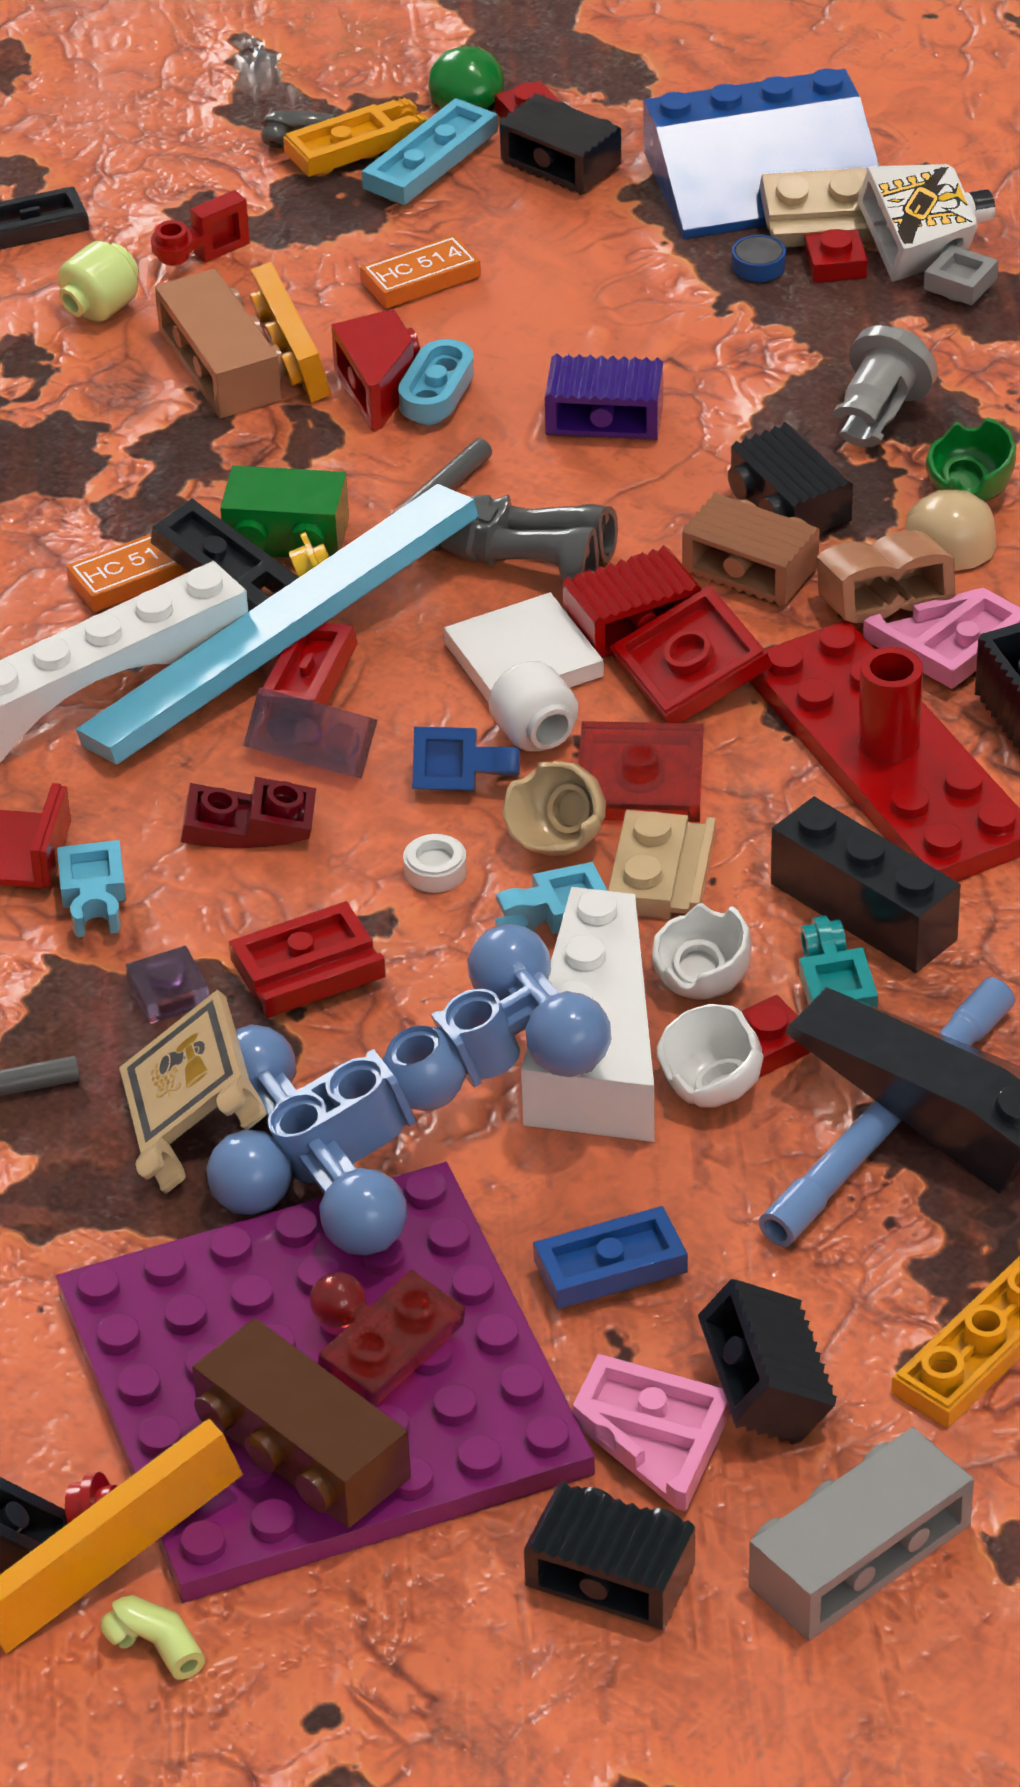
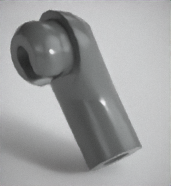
[261,110,337,148]

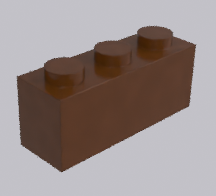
[192,1318,411,1529]

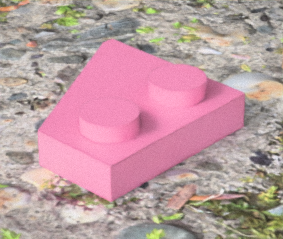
[863,588,1020,689]
[573,1354,730,1512]

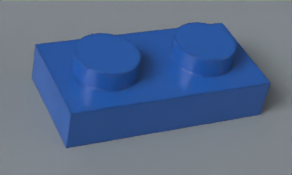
[533,1206,688,1309]

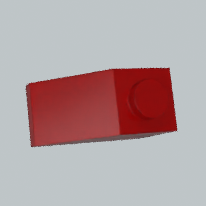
[331,309,420,431]

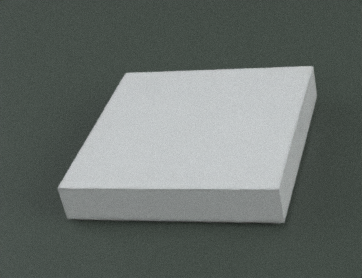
[444,592,604,703]

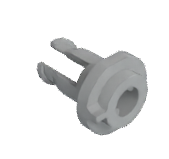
[832,325,938,447]

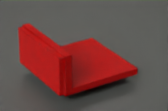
[0,783,71,888]

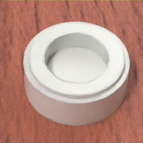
[403,834,467,893]

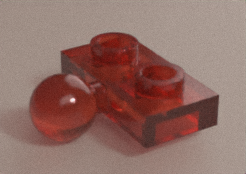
[310,1269,465,1407]

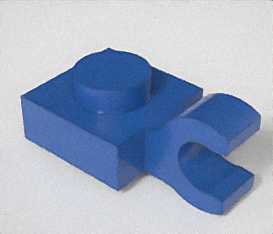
[412,726,520,791]

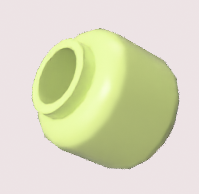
[58,241,139,322]

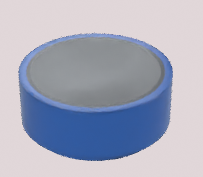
[732,235,786,282]

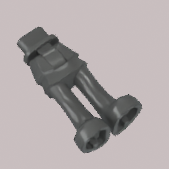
[432,495,618,582]

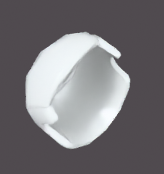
[652,903,752,1000]
[657,1004,764,1108]

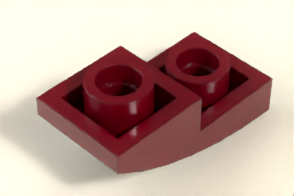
[180,776,316,848]

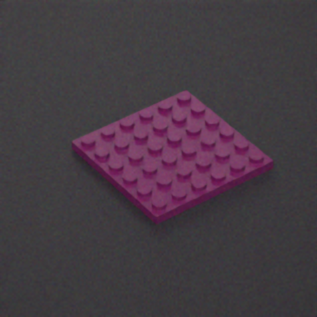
[56,1161,595,1603]

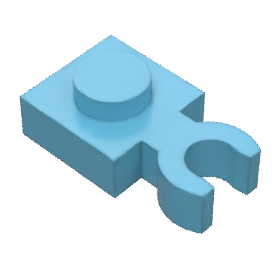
[57,840,126,937]

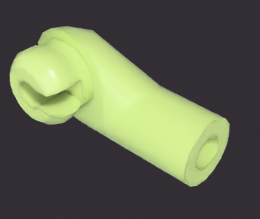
[101,1595,206,1680]

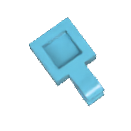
[495,862,608,934]

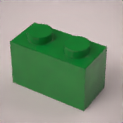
[220,465,349,558]

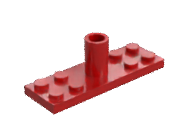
[749,620,1020,882]

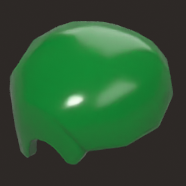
[428,45,504,109]
[926,418,1016,502]

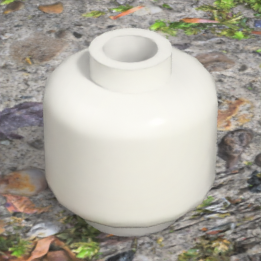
[488,661,578,751]

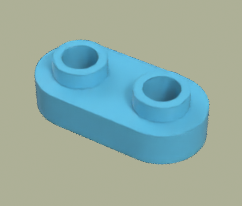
[398,339,474,425]

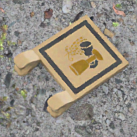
[119,990,266,1194]

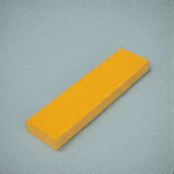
[0,1419,243,1654]

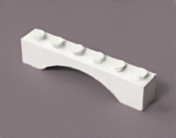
[0,561,248,763]

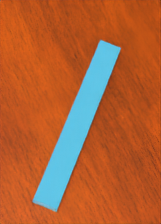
[75,484,479,764]

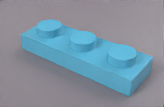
[362,98,498,205]

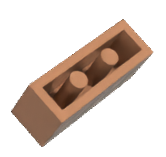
[155,268,286,419]

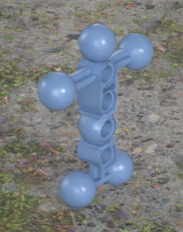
[206,923,612,1256]

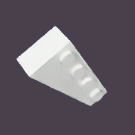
[521,887,655,1142]

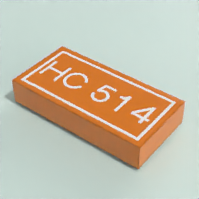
[360,234,481,309]
[66,534,189,613]

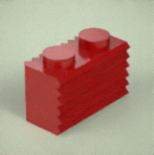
[563,545,701,658]

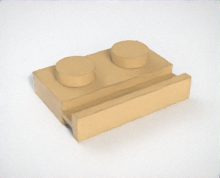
[759,168,875,247]
[608,810,716,919]

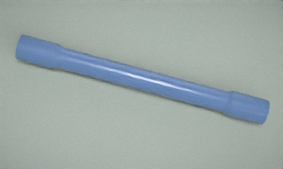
[759,977,1015,1247]

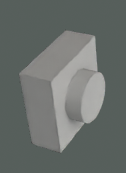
[924,244,999,306]

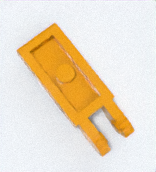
[283,97,429,177]

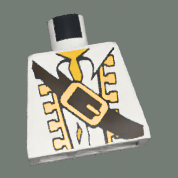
[857,164,995,281]

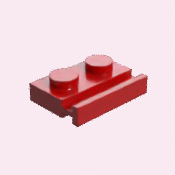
[229,901,386,1018]

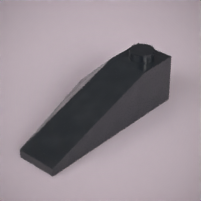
[785,987,1020,1194]

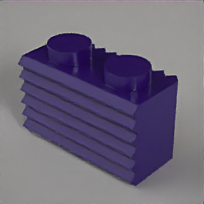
[545,353,663,440]

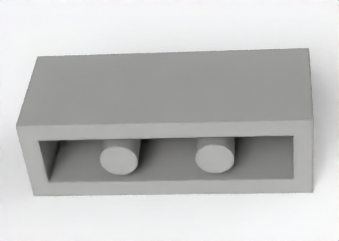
[749,1427,974,1641]

